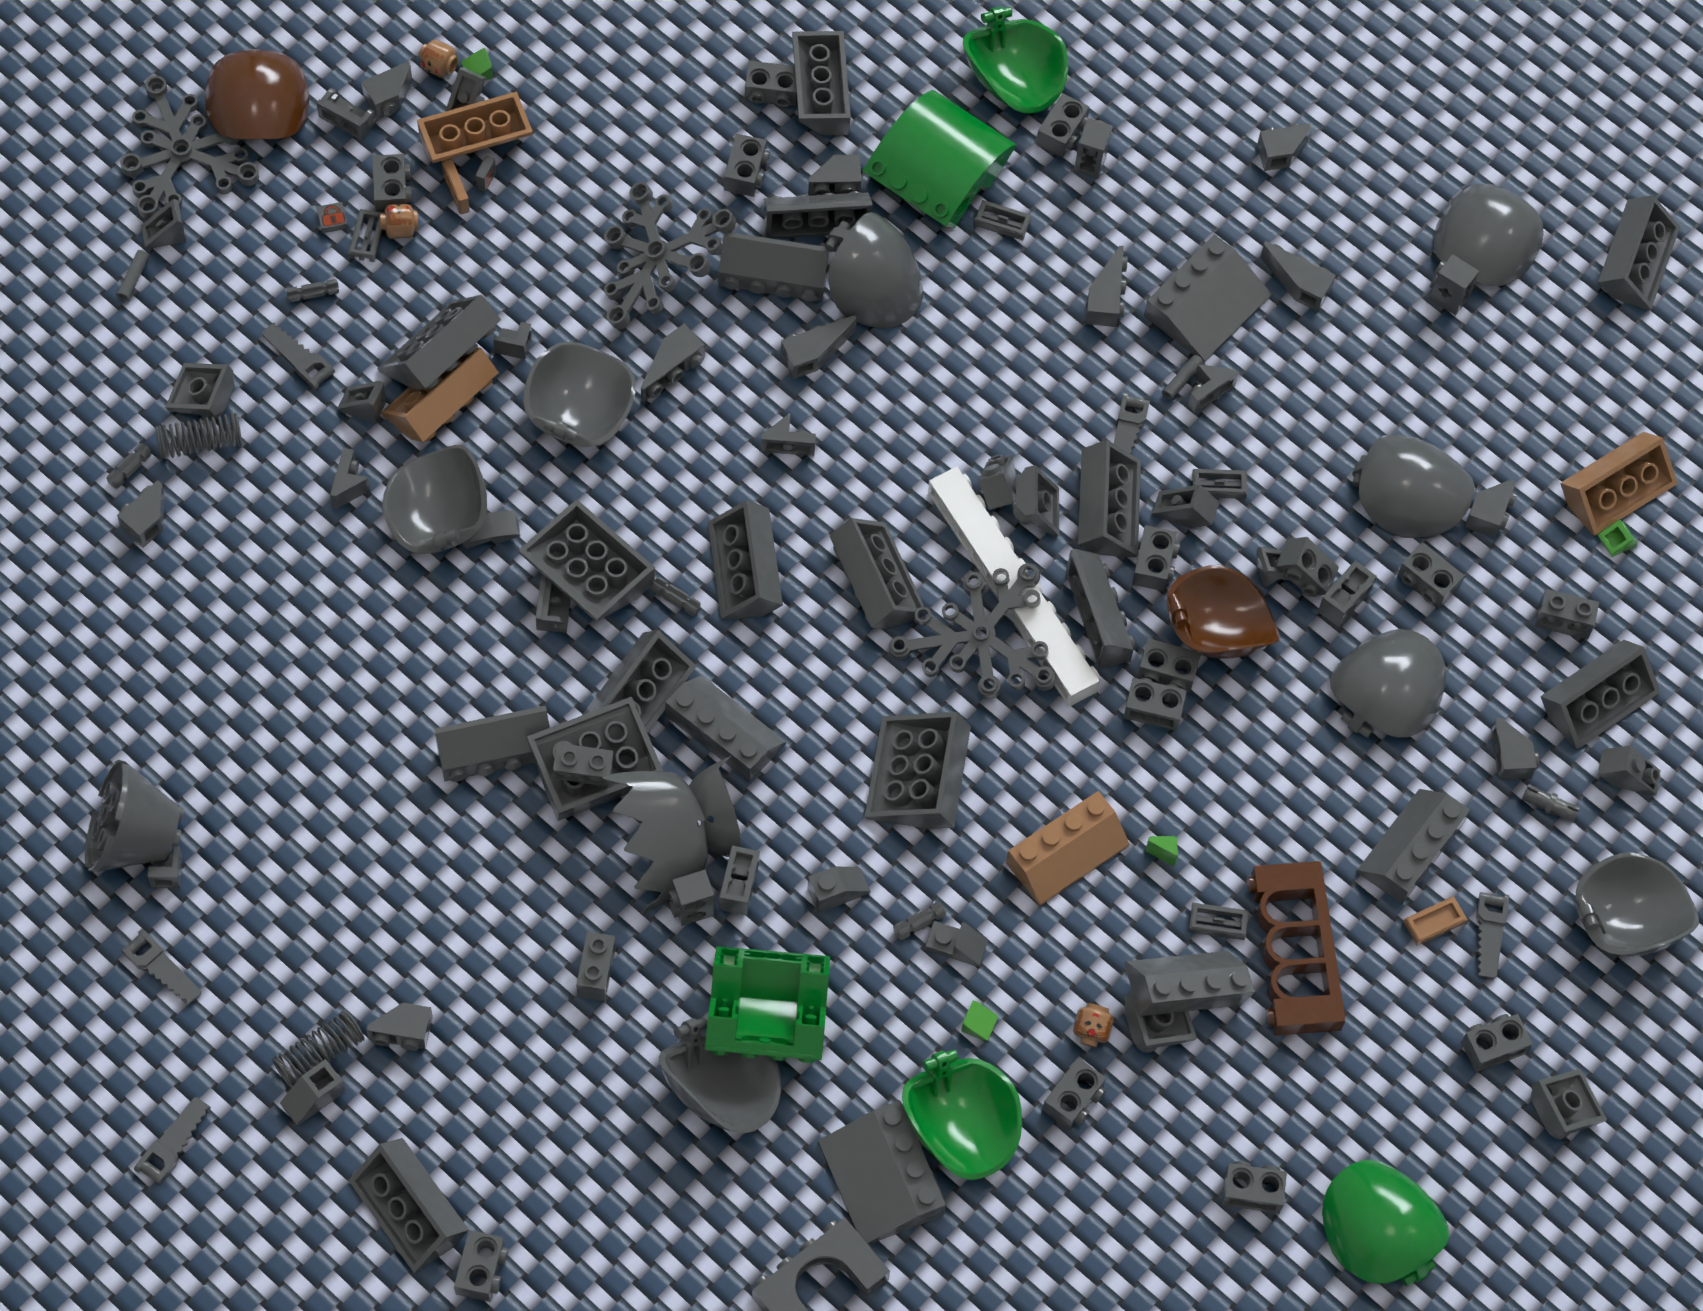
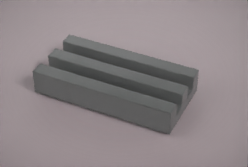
[974,200,1032,241]
[348,209,384,262]
[1192,469,1247,499]
[1188,902,1249,940]

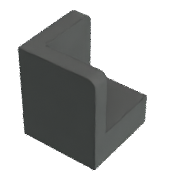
[493,322,532,360]
[148,847,183,888]

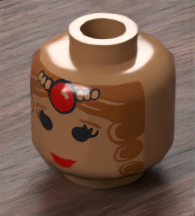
[418,39,459,78]
[379,204,418,239]
[1073,1003,1114,1048]

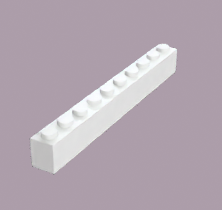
[928,467,1100,707]

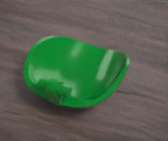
[963,6,1068,113]
[902,1050,1022,1180]
[1322,1160,1449,1286]

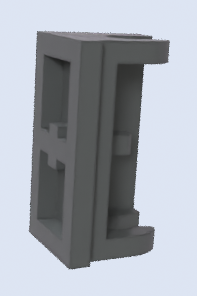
[317,88,378,140]
[536,573,571,633]

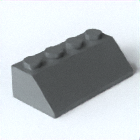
[792,31,851,135]
[763,191,872,239]
[1598,195,1680,310]
[719,232,829,302]
[1078,440,1141,557]
[708,500,783,620]
[829,518,927,629]
[1066,549,1136,670]
[582,630,696,733]
[1540,640,1660,750]
[665,675,786,782]
[434,705,550,782]
[1356,789,1470,904]
[1124,951,1255,1016]
[348,1138,469,1273]

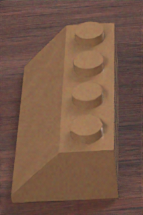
[417,92,533,163]
[381,347,499,442]
[1560,432,1678,535]
[1006,791,1130,906]

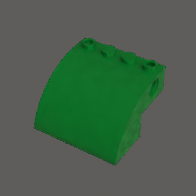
[862,90,1017,228]
[705,946,830,1063]

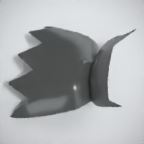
[603,756,742,914]

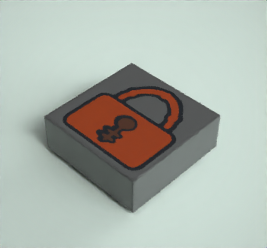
[475,155,496,193]
[317,202,348,233]

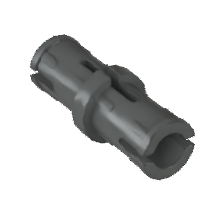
[1521,784,1580,823]

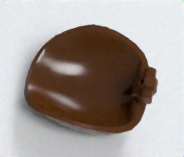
[205,49,309,139]
[1167,565,1280,659]

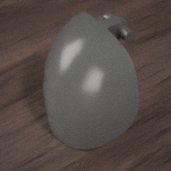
[1433,184,1544,286]
[825,212,923,328]
[523,342,635,447]
[1352,435,1475,538]
[382,445,487,554]
[1330,629,1446,739]
[1575,852,1699,957]
[659,1017,781,1134]

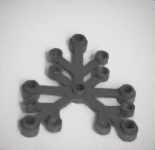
[120,76,259,219]
[604,182,736,329]
[889,563,1056,699]

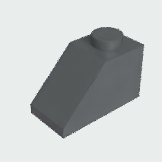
[362,62,412,119]
[1152,485,1219,528]
[1491,718,1540,780]
[807,866,871,914]

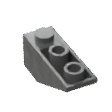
[1260,241,1336,312]
[1085,246,1128,327]
[781,315,857,379]
[641,323,705,403]

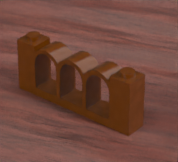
[1247,861,1346,1036]

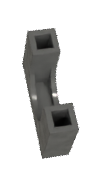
[752,1218,890,1311]

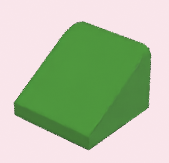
[461,48,493,80]
[1598,519,1638,557]
[1146,836,1178,866]
[961,1000,998,1042]

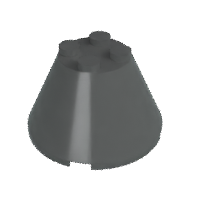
[85,760,184,872]

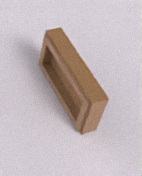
[442,158,470,215]
[1403,896,1468,946]

